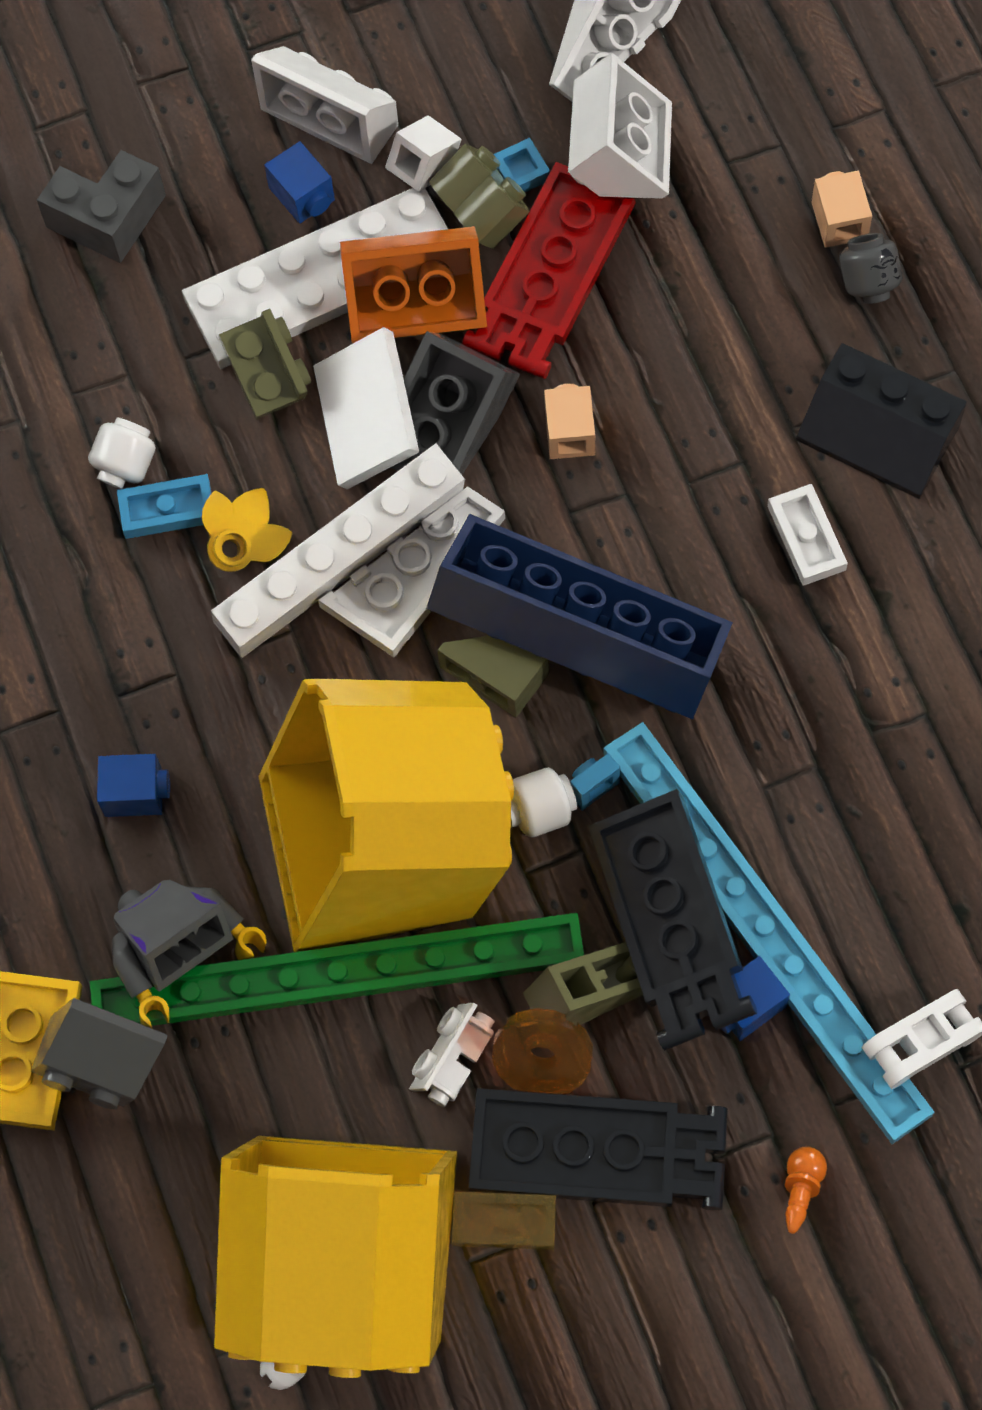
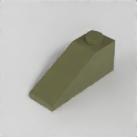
[523,942,643,1036]

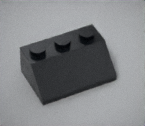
[796,343,967,499]

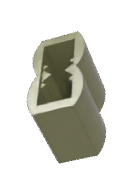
[429,143,530,249]

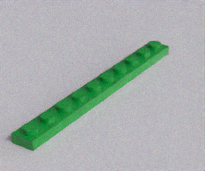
[90,913,584,1026]

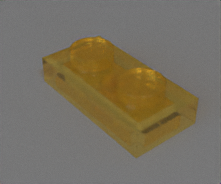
[452,1192,556,1250]

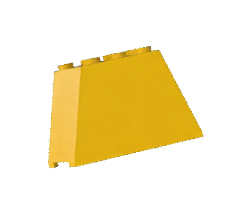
[259,679,514,952]
[214,1136,458,1378]

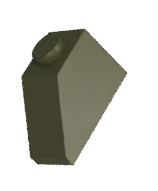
[438,635,549,718]

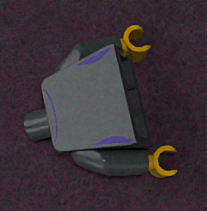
[112,880,266,1028]

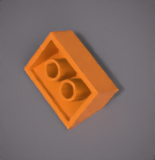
[340,226,487,343]

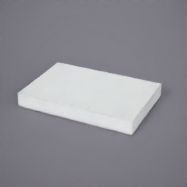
[313,327,419,489]

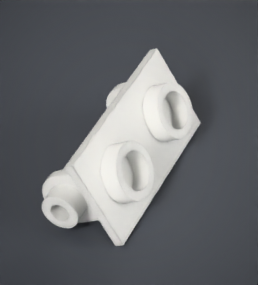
[409,1003,495,1107]

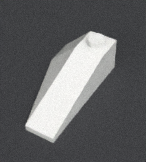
[549,0,681,102]

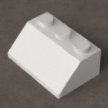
[251,46,398,164]
[568,53,672,199]

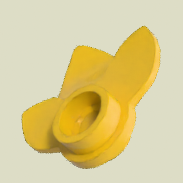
[202,488,292,572]

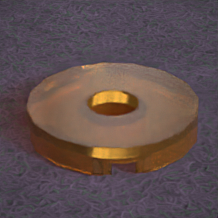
[492,1008,593,1095]

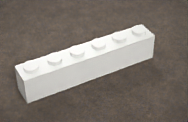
[211,443,465,658]

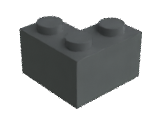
[37,150,166,263]

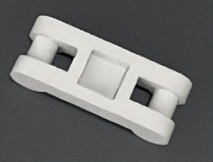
[861,989,982,1089]

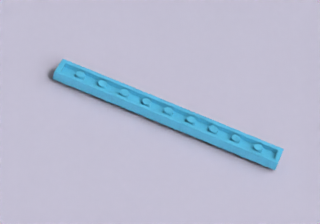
[603,722,934,1144]

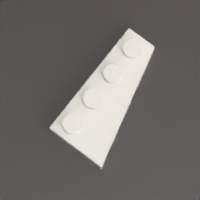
[318,486,505,658]

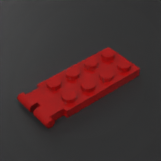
[462,162,636,379]

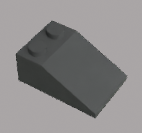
[391,331,520,475]

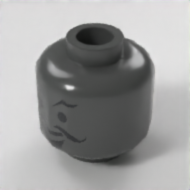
[839,233,903,304]

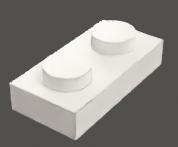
[767,484,848,586]

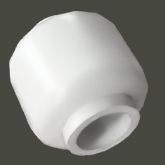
[88,417,156,489]
[511,767,577,837]

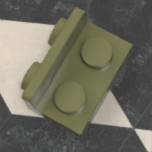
[219,308,311,420]

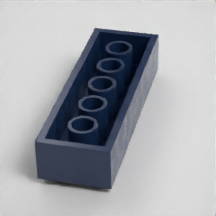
[426,514,733,719]

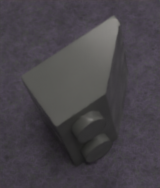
[31,998,168,1109]

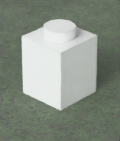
[385,115,462,192]

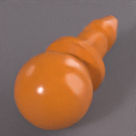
[784,1147,827,1234]

